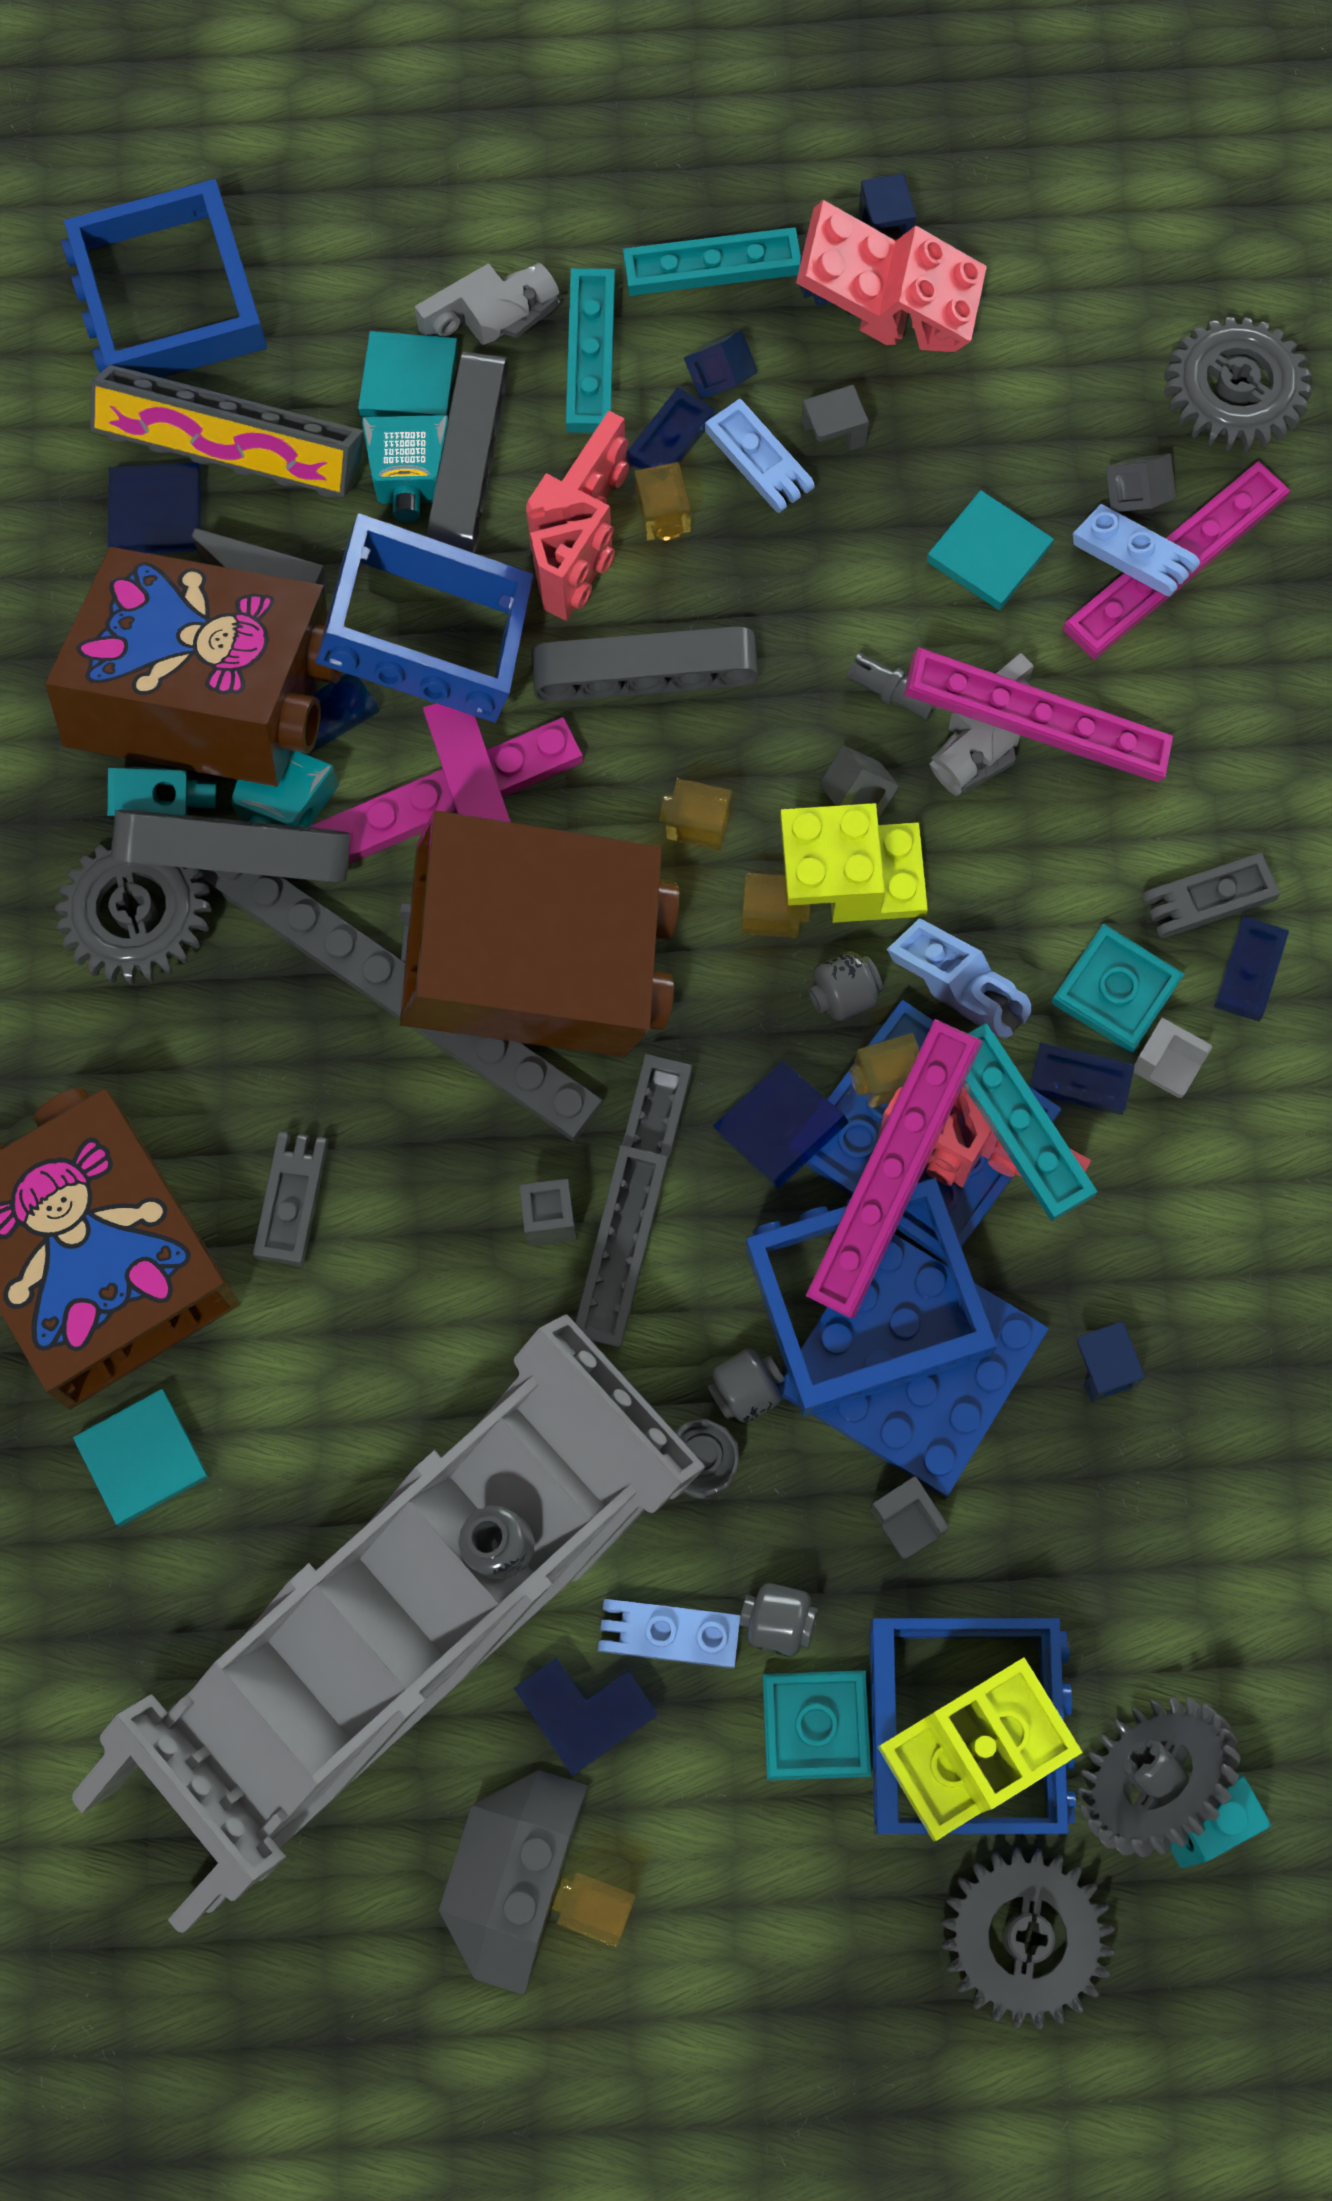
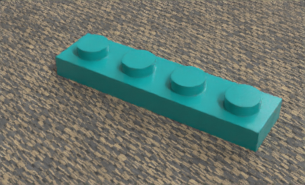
[623,227,801,296]
[566,268,615,433]
[963,1023,1098,1222]

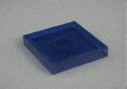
[108,463,201,553]
[713,1061,849,1189]

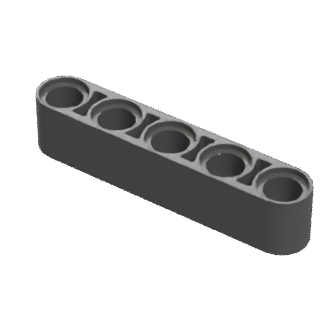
[428,352,509,554]
[531,627,759,702]
[111,809,351,882]

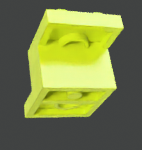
[780,803,928,923]
[877,1658,1083,1842]

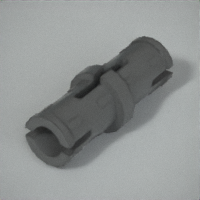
[846,652,937,721]

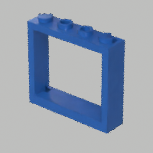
[61,179,267,378]
[315,513,533,723]
[745,1178,997,1417]
[870,1618,1077,1835]

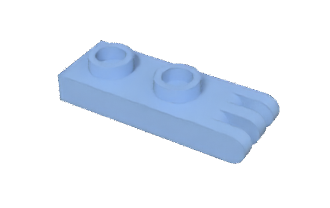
[705,398,815,513]
[1073,504,1200,596]
[597,1599,740,1669]

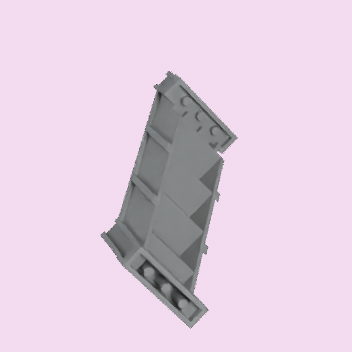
[72,1314,706,1933]

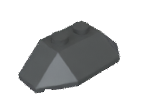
[439,1770,588,1995]

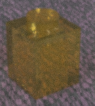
[635,462,691,540]
[659,778,732,851]
[742,873,810,938]
[850,1033,920,1108]
[552,1872,637,1948]

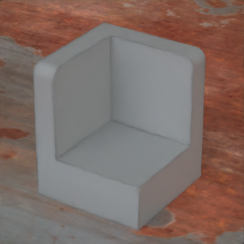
[1131,1018,1213,1098]

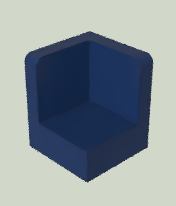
[859,173,916,236]
[684,330,757,400]
[1076,1321,1146,1402]

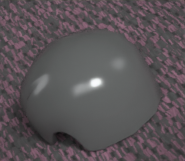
[674,1419,740,1499]

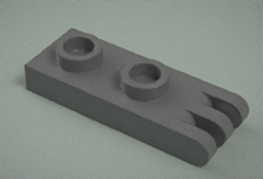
[1142,852,1280,939]
[253,1131,328,1267]

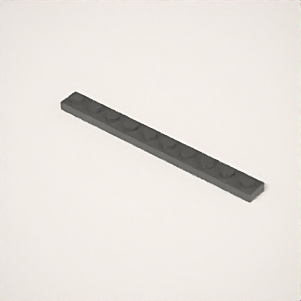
[200,869,603,1142]

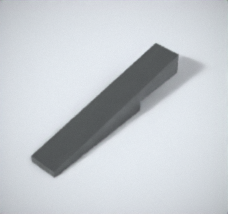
[575,1054,694,1348]

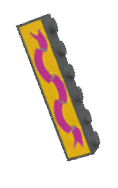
[90,365,363,498]

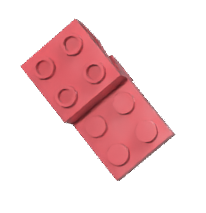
[796,200,987,352]
[526,411,629,621]
[877,1087,1092,1188]

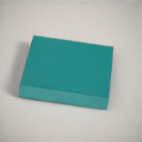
[358,331,458,417]
[926,490,1054,611]
[1051,924,1184,1054]
[73,1389,209,1527]
[762,1671,871,1781]

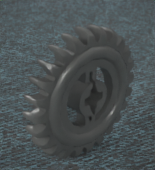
[1164,317,1312,452]
[55,840,212,985]
[1078,1696,1240,1857]
[940,1847,1115,2030]

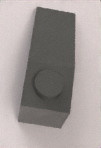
[192,528,329,597]

